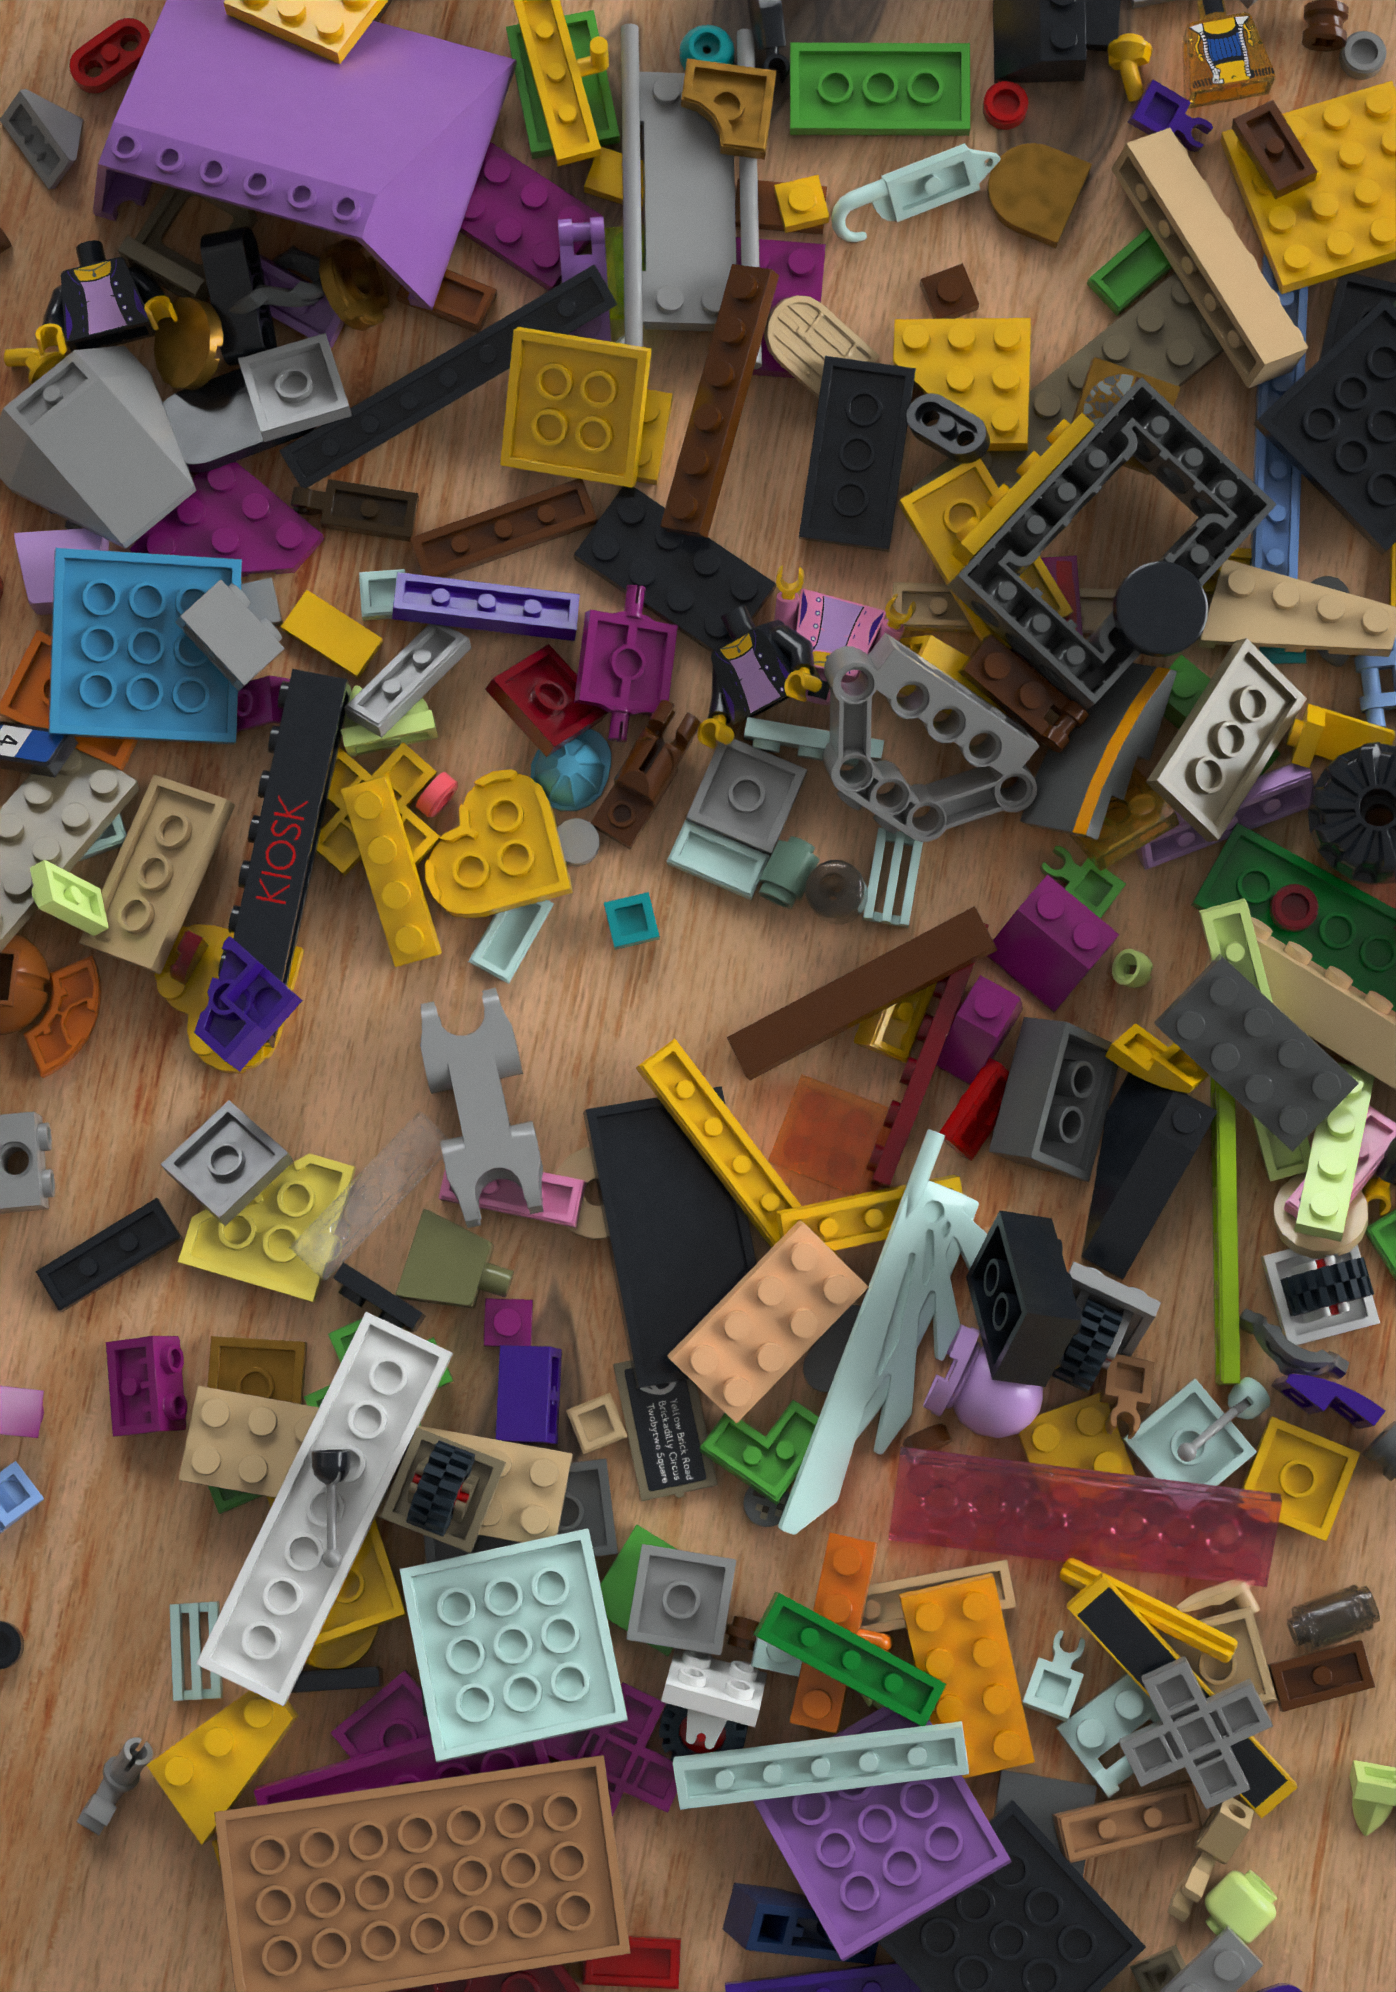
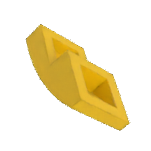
[1105,1023,1209,1093]

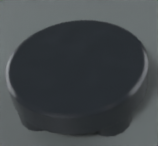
[1113,561,1208,657]

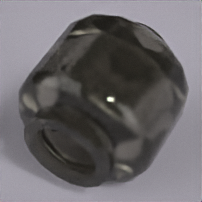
[805,860,868,924]

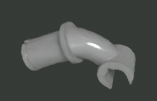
[77,1737,153,1835]

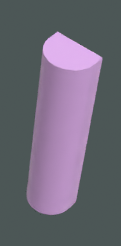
[1129,763,1314,870]

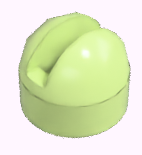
[1112,949,1153,988]

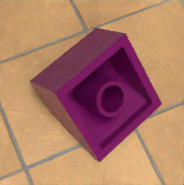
[987,874,1119,1013]

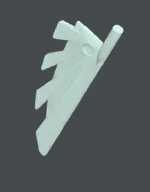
[778,1129,987,1535]

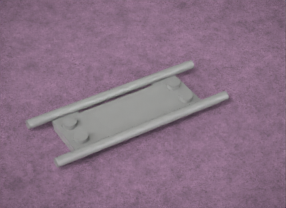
[621,24,762,369]

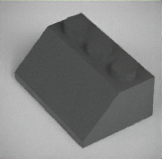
[989,1017,1119,1182]

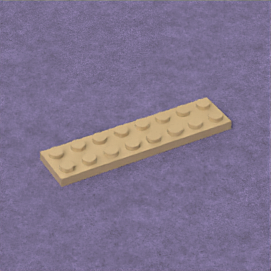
[179,1386,573,1543]

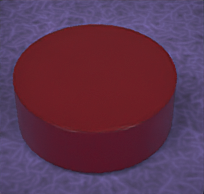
[1269,884,1319,932]

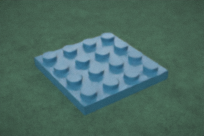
[48,548,242,745]

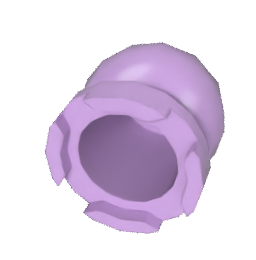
[923,1324,1043,1438]

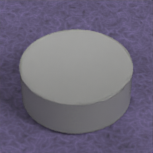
[1339,31,1386,80]
[557,818,600,867]

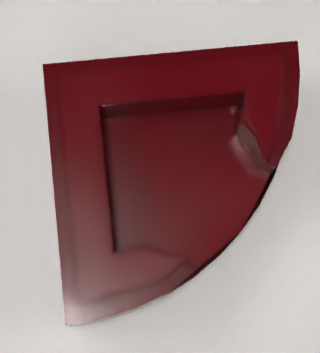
[170,930,209,985]

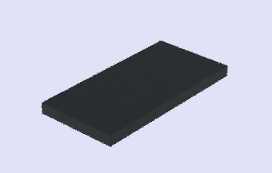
[583,1086,757,1389]

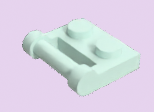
[1056,1673,1161,1798]

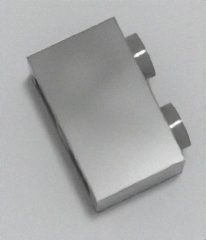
[175,580,285,691]

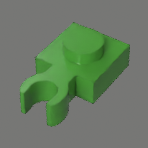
[1040,846,1126,919]

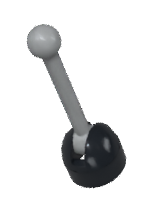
[311,1449,351,1568]

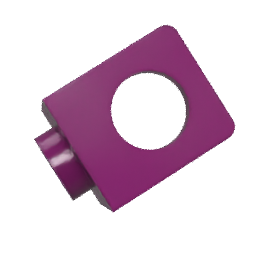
[237,675,290,733]

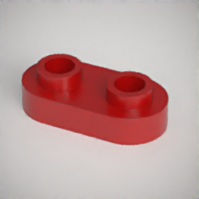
[69,18,151,94]

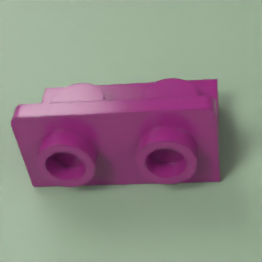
[106,1336,188,1437]

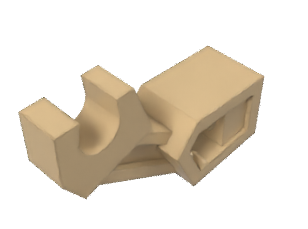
[1167,1798,1254,1922]

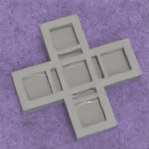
[1119,1656,1273,1810]

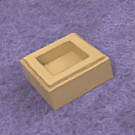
[566,1393,627,1455]

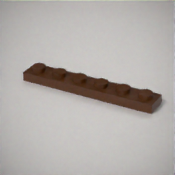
[660,264,779,538]

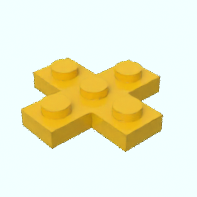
[316,742,441,877]

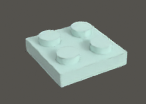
[1122,1378,1257,1513]

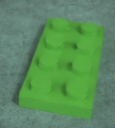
[790,42,970,136]

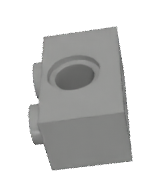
[0,1111,55,1214]

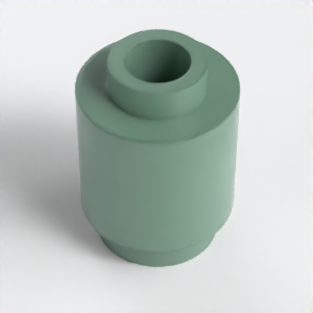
[759,836,820,909]

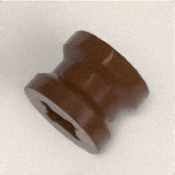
[1302,0,1349,52]

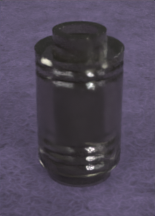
[1287,1584,1380,1653]

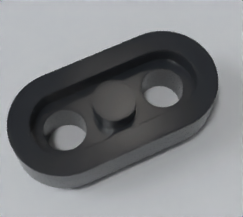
[906,393,990,463]

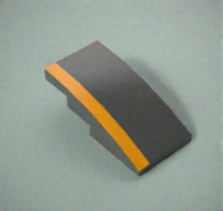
[1020,663,1177,840]

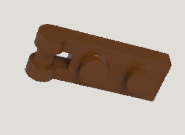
[958,634,1089,753]

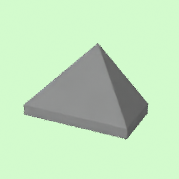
[0,89,83,190]

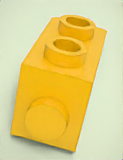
[1286,703,1395,768]

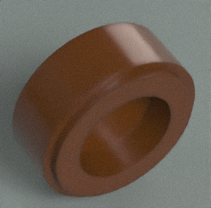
[902,1423,952,1460]

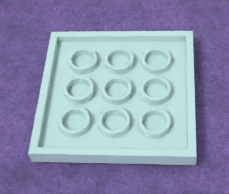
[399,1528,628,1763]

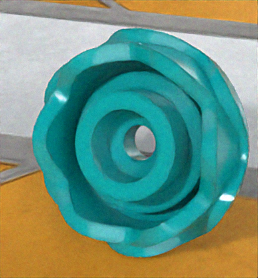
[680,25,735,70]

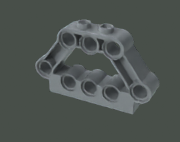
[823,633,1039,842]

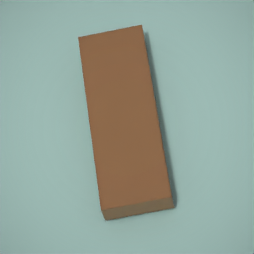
[1052,1780,1203,1863]

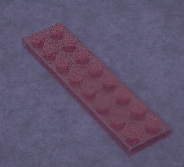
[888,1447,1282,1587]

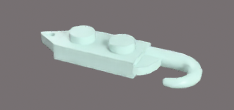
[831,143,1001,243]

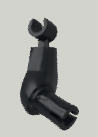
[747,0,790,83]

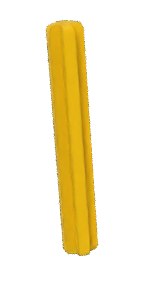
[1059,1557,1238,1663]

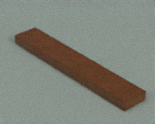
[727,906,998,1081]

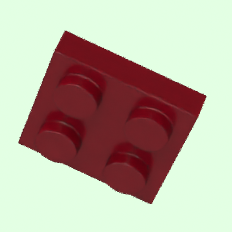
[485,644,609,757]

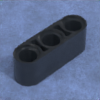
[200,226,277,366]

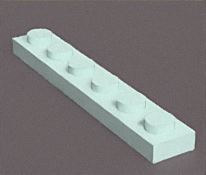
[673,1721,969,1810]

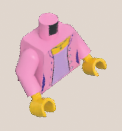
[774,565,916,705]

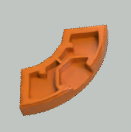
[23,956,101,1078]

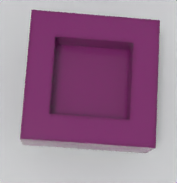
[484,1298,533,1347]

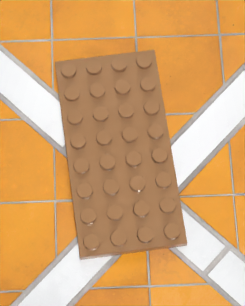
[214,1755,631,1992]

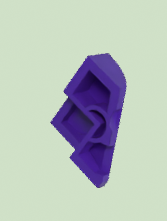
[194,936,303,1071]

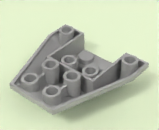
[0,345,197,549]

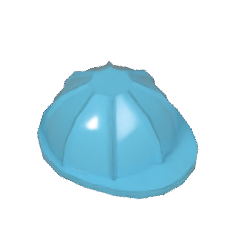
[531,729,611,811]

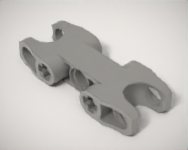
[420,988,544,1228]

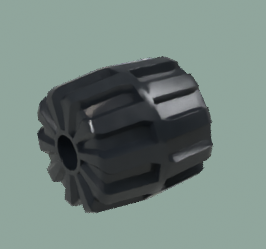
[1308,742,1396,885]

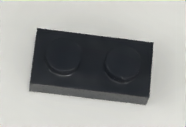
[333,1262,426,1332]

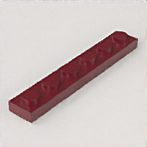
[866,923,989,1189]

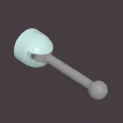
[1177,1377,1270,1462]

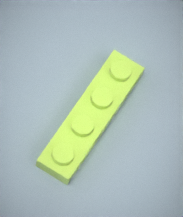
[1294,1062,1375,1242]

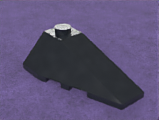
[1081,1072,1217,1280]

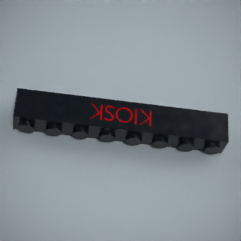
[218,669,351,1048]

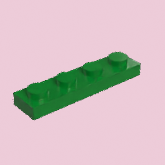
[753,1591,946,1726]

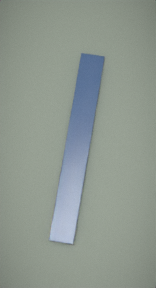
[1250,254,1308,579]

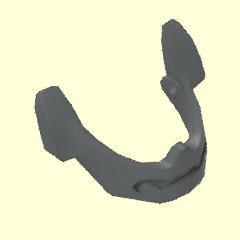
[229,245,325,314]
[1239,1308,1349,1380]

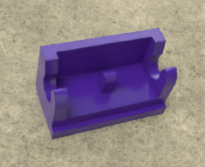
[496,1345,562,1444]

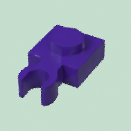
[1128,80,1213,152]

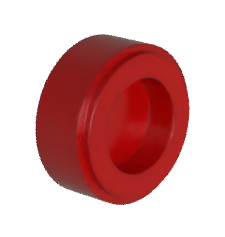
[983,81,1028,130]

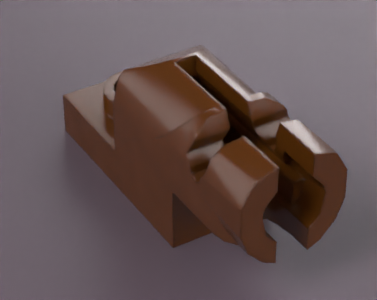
[591,699,701,850]

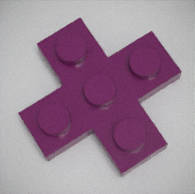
[544,1682,677,1816]

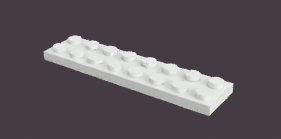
[196,1312,453,1706]

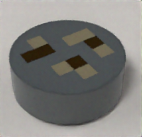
[743,1487,790,1527]

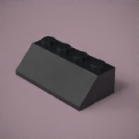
[993,0,1087,83]

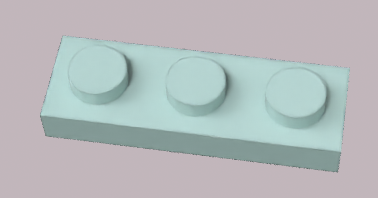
[744,717,884,767]

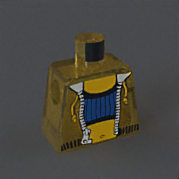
[1182,0,1276,109]

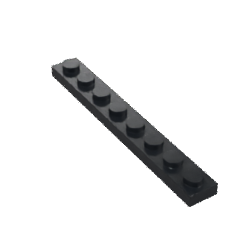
[279,264,618,488]

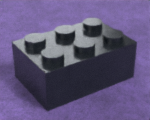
[966,1211,1082,1387]

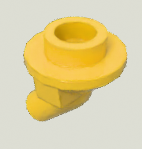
[1108,33,1153,102]
[4,348,66,385]

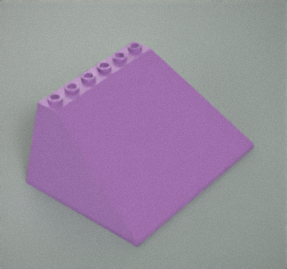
[93,0,517,310]

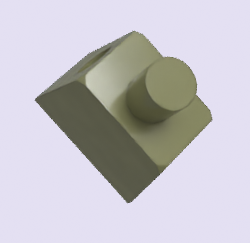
[396,1209,514,1309]

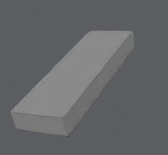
[344,624,471,738]

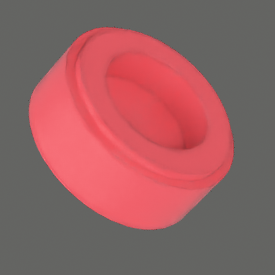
[415,772,458,818]

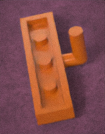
[789,1533,895,1733]

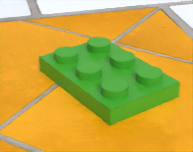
[506,10,620,159]

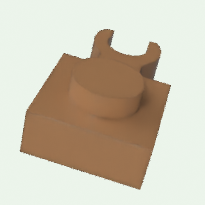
[1100,1353,1155,1439]

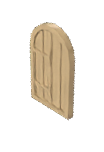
[764,295,880,399]

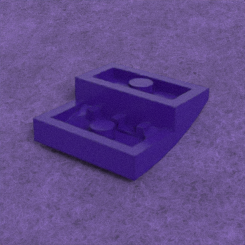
[1271,1374,1385,1429]

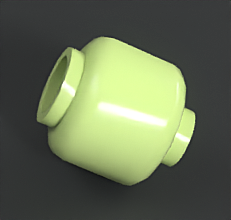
[1205,1870,1277,1944]

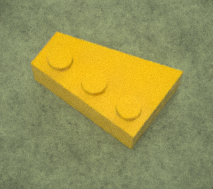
[146,1690,299,1845]

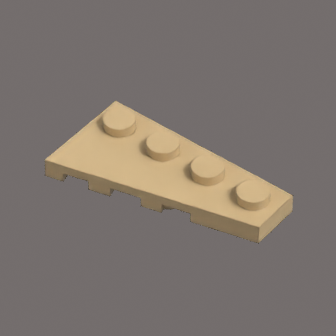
[1198,559,1396,657]

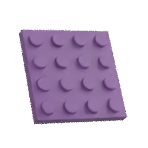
[753,1707,1011,1962]

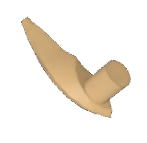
[1175,1575,1260,1614]

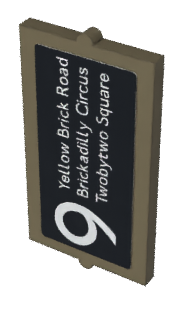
[613,1361,718,1501]

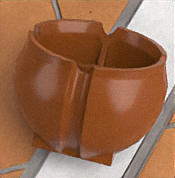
[0,933,50,1035]

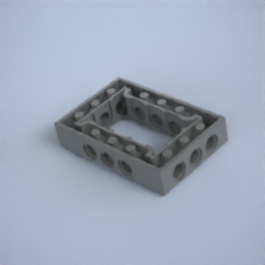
[947,377,1277,710]

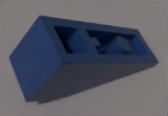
[722,1883,879,1965]

